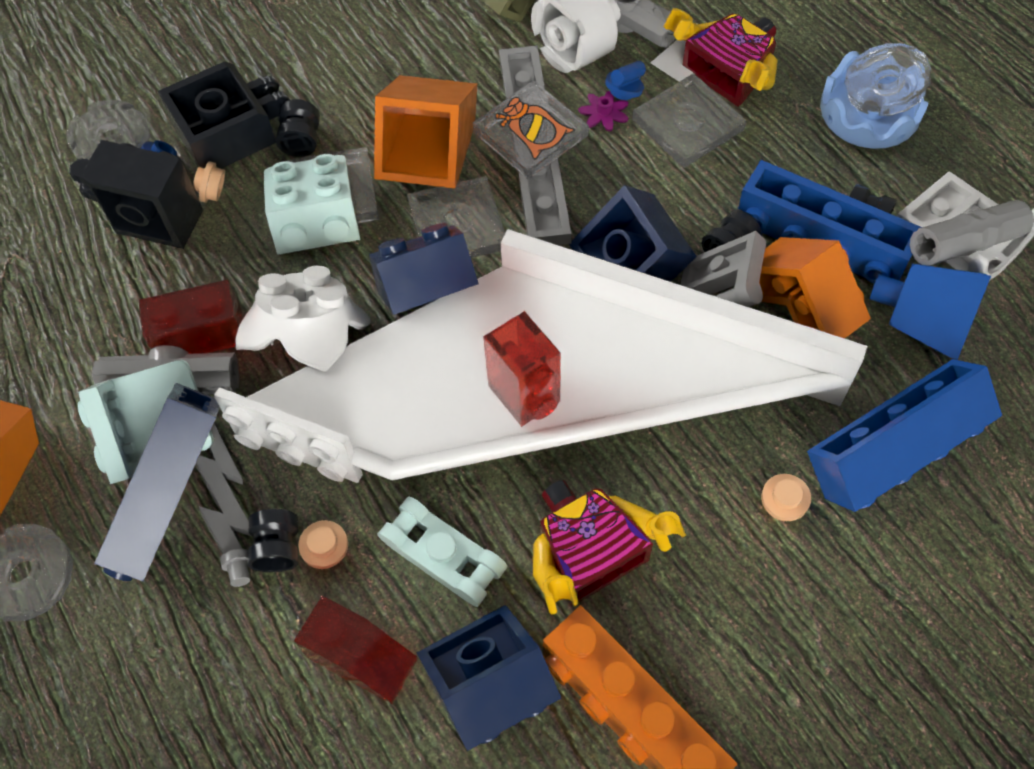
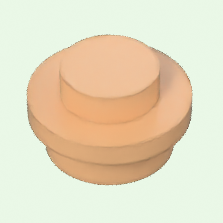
[193,161,225,203]
[761,474,811,521]
[298,520,348,569]

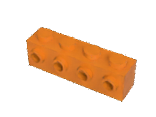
[543,605,738,769]

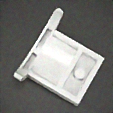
[897,171,1034,281]

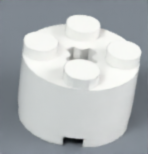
[531,0,620,73]

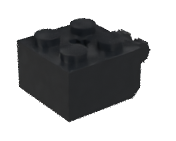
[157,62,290,169]
[69,140,203,249]

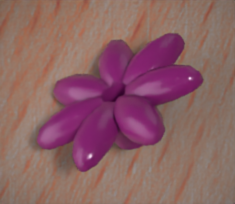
[578,91,629,132]

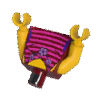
[663,8,778,107]
[532,480,686,614]

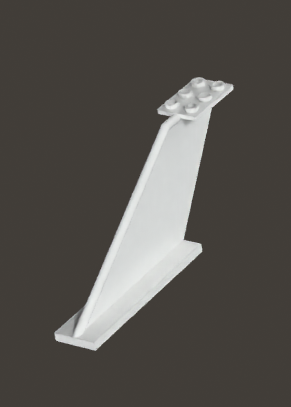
[214,229,867,483]

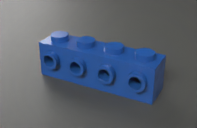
[738,160,922,284]
[807,359,1002,512]

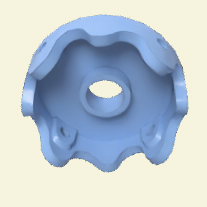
[820,51,928,149]

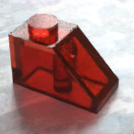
[294,596,418,704]

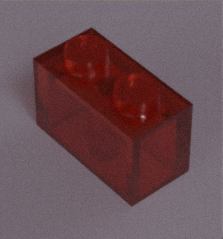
[139,280,243,354]
[483,311,561,427]

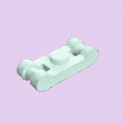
[377,496,508,607]

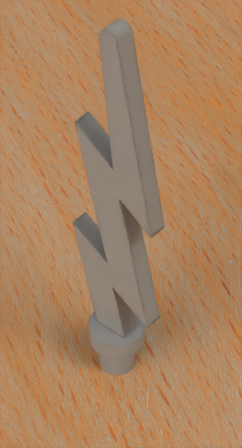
[195,423,251,587]

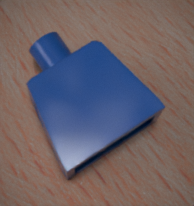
[869,264,991,360]

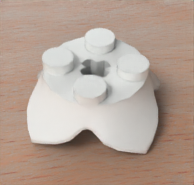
[236,266,370,372]

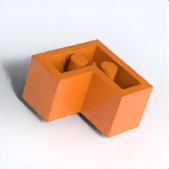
[759,237,871,339]

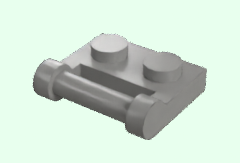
[680,231,767,307]

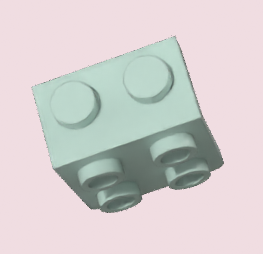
[264,154,361,255]
[78,360,214,484]

